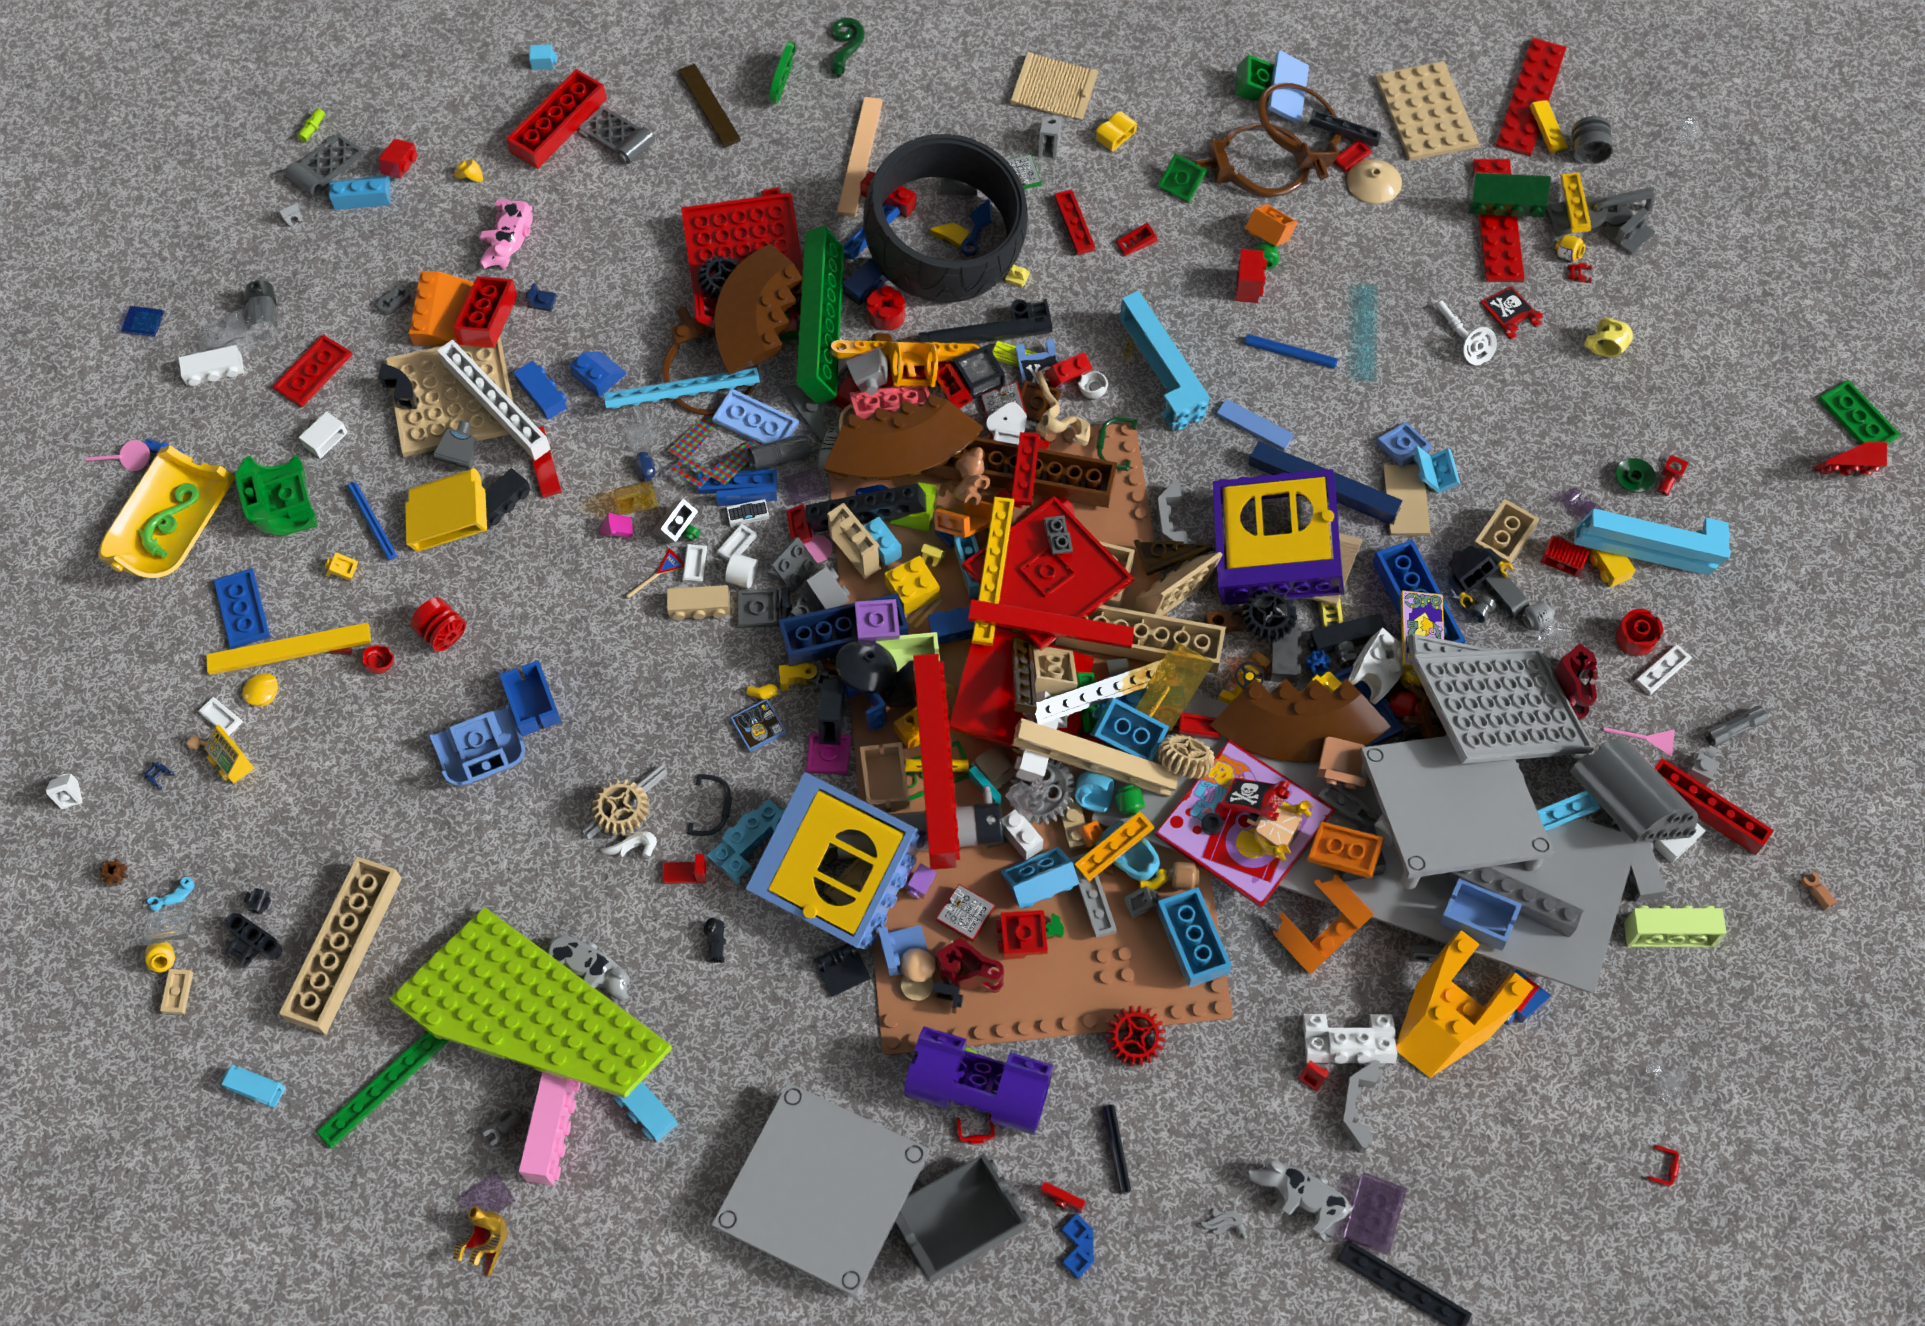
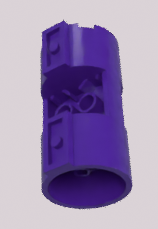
[904,1026,1053,1135]

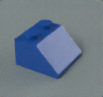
[569,351,627,398]

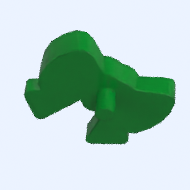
[1046,913,1064,938]

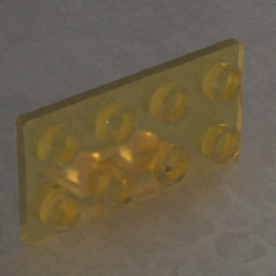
[1136,642,1213,730]

